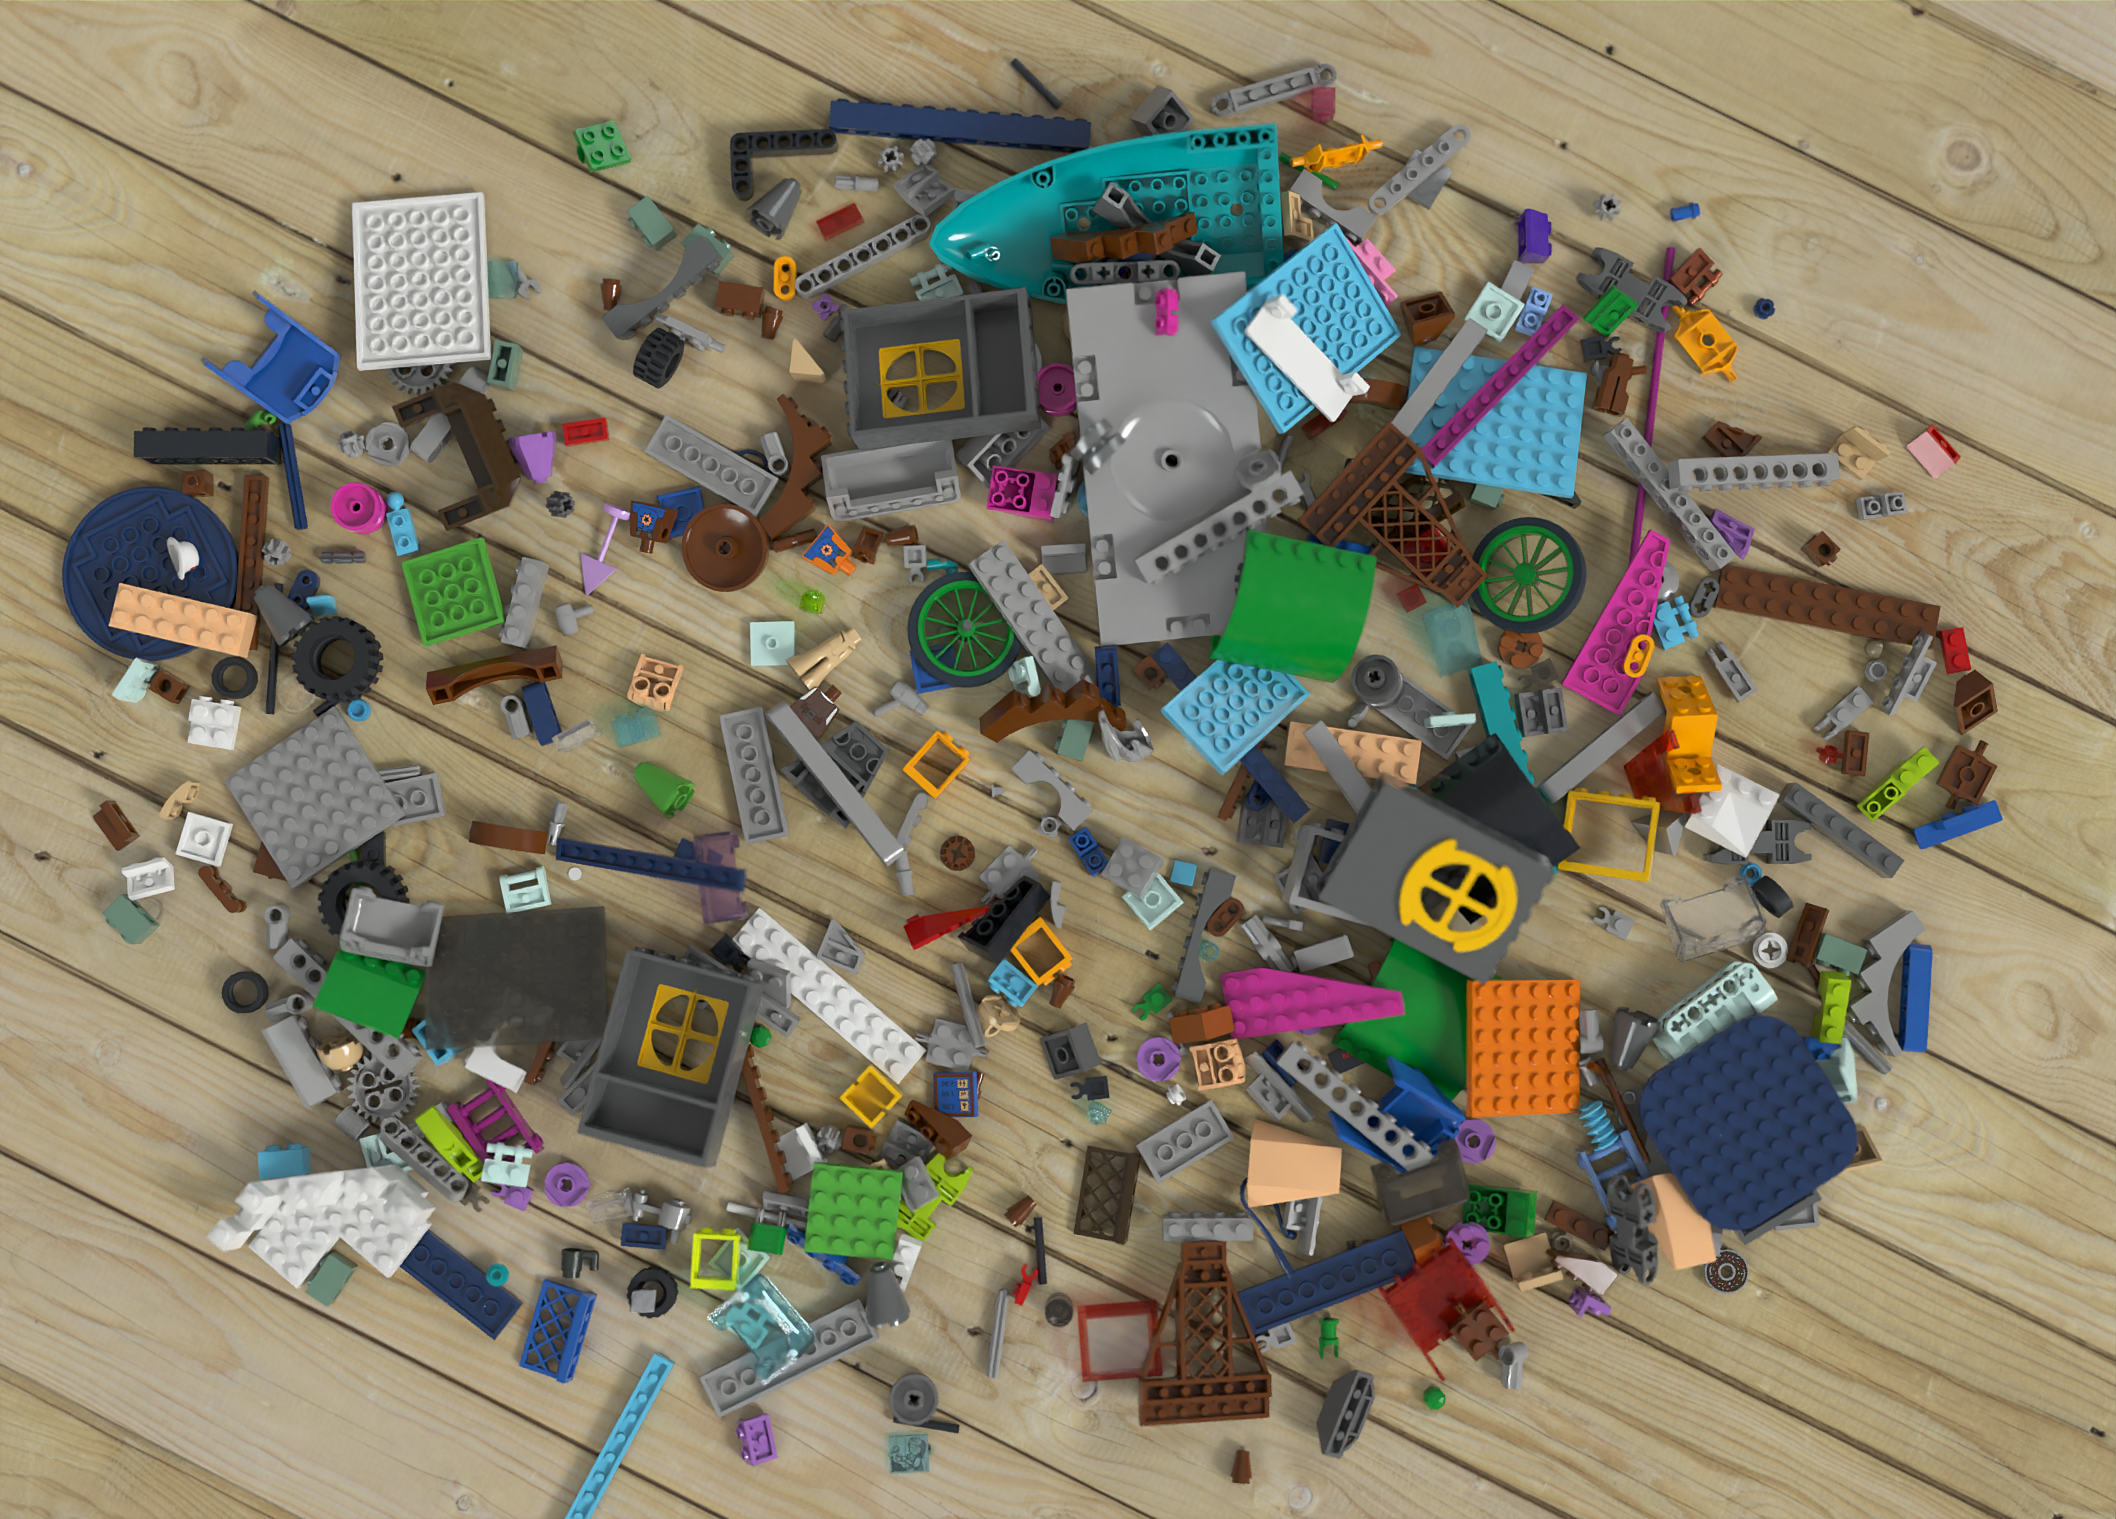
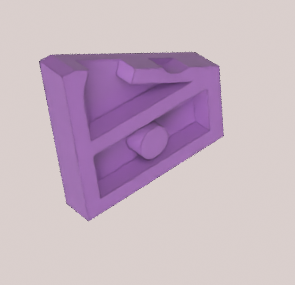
[1710,509,1755,560]

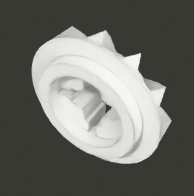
[1752,933,1788,968]

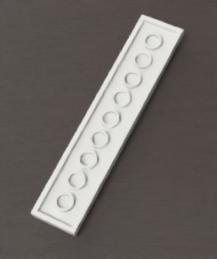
[733,908,927,1084]

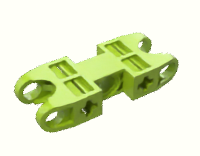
[897,1152,974,1242]

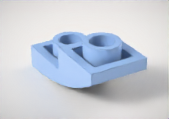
[1514,286,1553,337]

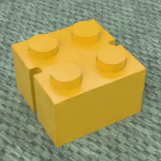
[840,1064,904,1129]

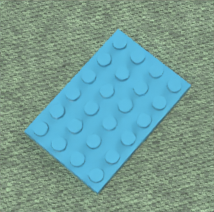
[1160,660,1310,776]

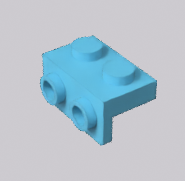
[987,958,1038,1008]

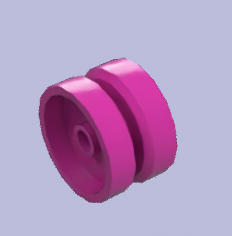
[1037,363,1077,417]
[331,482,388,535]

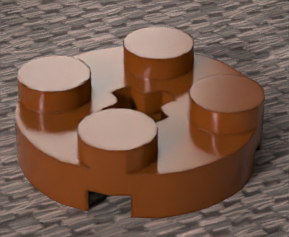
[1498,630,1543,669]

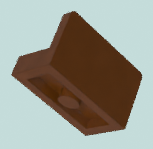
[93,800,140,851]

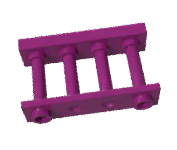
[446,1080,545,1164]

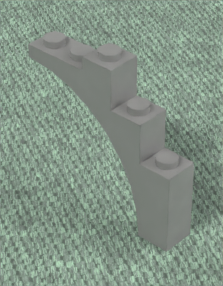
[1846,910,1926,1057]

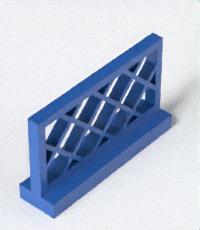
[519,1279,597,1384]

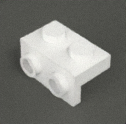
[122,857,175,901]

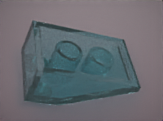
[1422,600,1483,677]

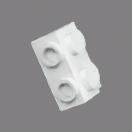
[187,696,241,750]

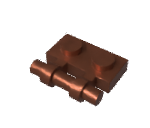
[1667,248,1723,306]

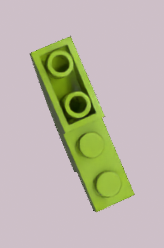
[1856,746,1940,822]
[415,1105,484,1183]

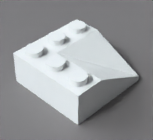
[1685,764,1779,858]

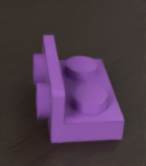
[1569,1286,1612,1317]
[736,1413,778,1466]

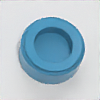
[347,699,371,722]

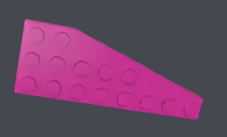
[1561,529,1670,716]
[1220,967,1405,1039]

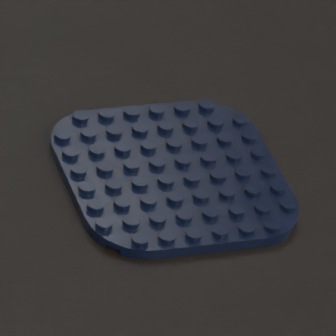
[1638,1015,1858,1231]

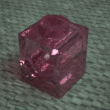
[1311,87,1335,123]

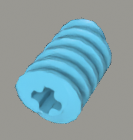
[1575,1101,1619,1151]

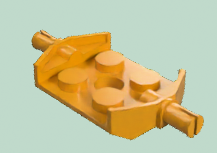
[1290,135,1382,173]
[1672,305,1738,383]

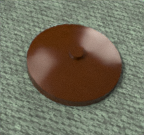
[682,504,769,592]

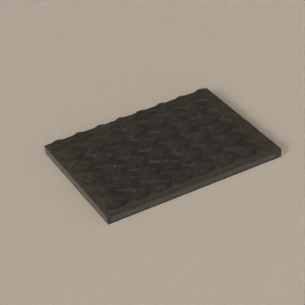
[425,906,608,1051]

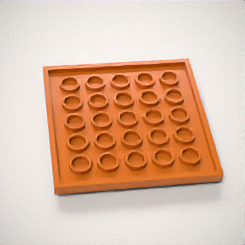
[1467,979,1580,1117]

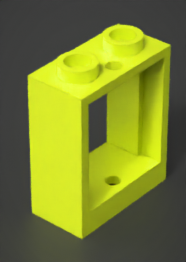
[690,1227,741,1290]

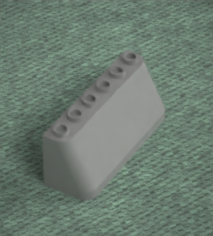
[821,439,961,522]

